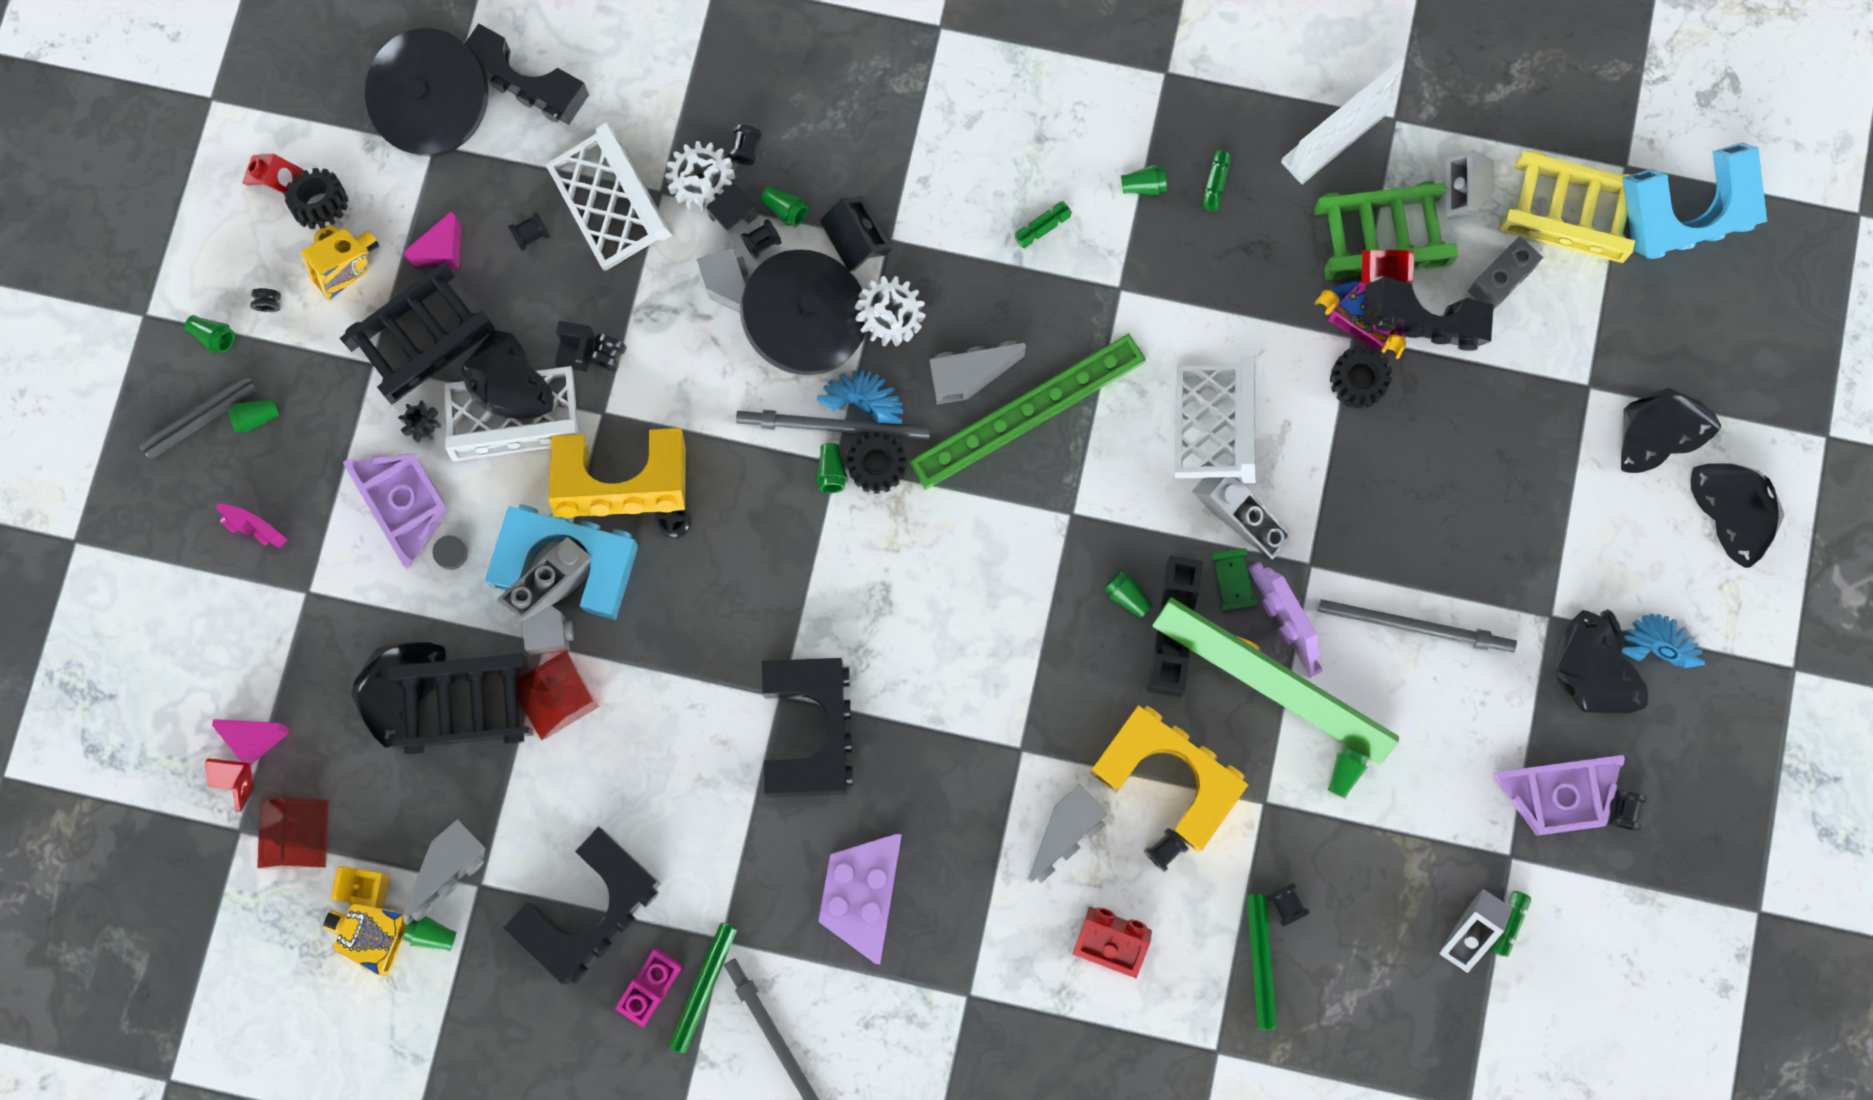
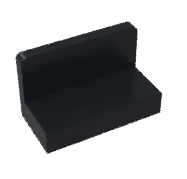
[820,196,892,272]

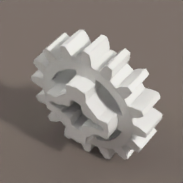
[665,141,735,211]
[855,276,925,346]

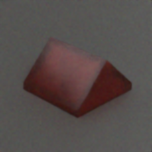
[257,797,329,869]

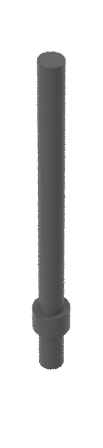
[736,409,930,440]
[1318,599,1517,653]
[724,958,819,1100]

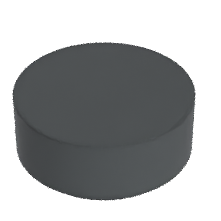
[432,536,467,570]

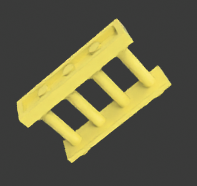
[1499,150,1635,263]

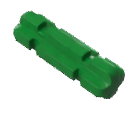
[1202,150,1232,212]
[1015,201,1072,248]
[1490,891,1531,957]

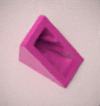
[403,211,462,269]
[212,719,289,765]

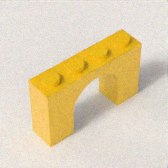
[548,428,686,518]
[1090,705,1249,853]

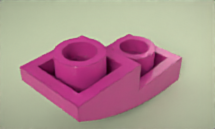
[215,503,288,549]
[615,947,685,1028]

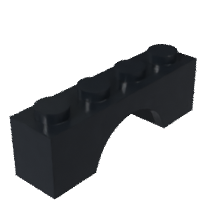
[465,23,589,125]
[1363,277,1494,351]
[1148,556,1203,697]

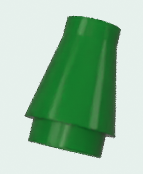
[1121,164,1168,195]
[760,186,809,227]
[184,315,235,353]
[227,398,279,434]
[816,443,848,494]
[1104,570,1153,618]
[1327,746,1369,799]
[403,916,457,951]

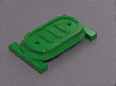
[1211,548,1258,612]

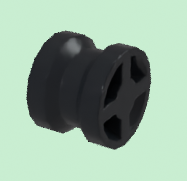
[587,334,627,371]
[655,509,691,539]

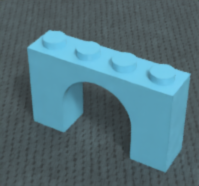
[1623,142,1767,259]
[485,504,638,620]

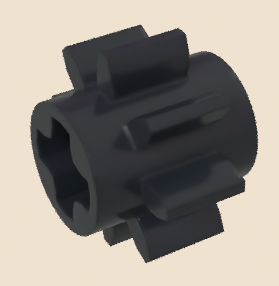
[398,400,441,443]

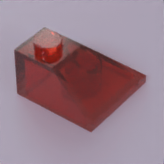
[517,650,600,741]

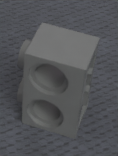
[1467,236,1544,311]

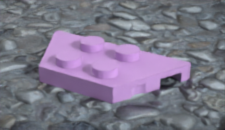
[343,453,448,569]
[1248,562,1323,678]
[1493,755,1625,836]
[818,834,902,964]

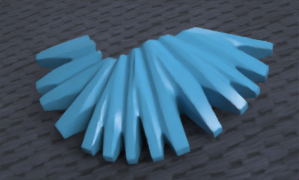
[816,370,903,424]
[1622,614,1705,668]

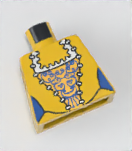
[301,229,379,301]
[323,903,408,976]

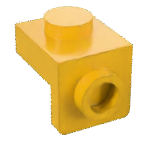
[331,866,391,909]

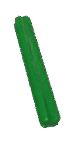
[1247,894,1277,1030]
[669,922,737,1054]

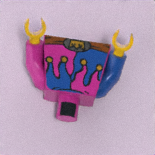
[1314,280,1406,359]

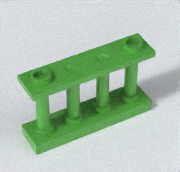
[1314,181,1458,281]

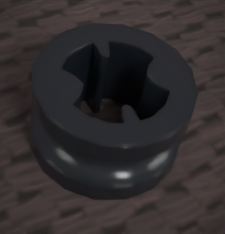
[250,288,281,312]

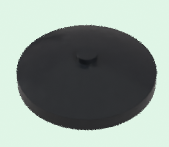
[365,28,489,156]
[740,249,866,375]

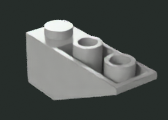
[929,341,1026,405]
[1192,477,1292,560]
[497,537,591,622]
[1028,784,1107,884]
[403,819,485,925]

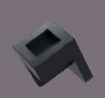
[706,183,758,230]
[555,321,595,372]

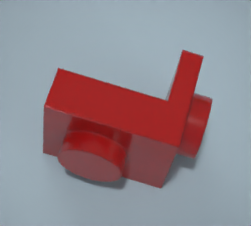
[1361,250,1414,284]

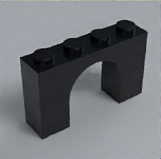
[762,658,853,798]
[503,826,661,985]

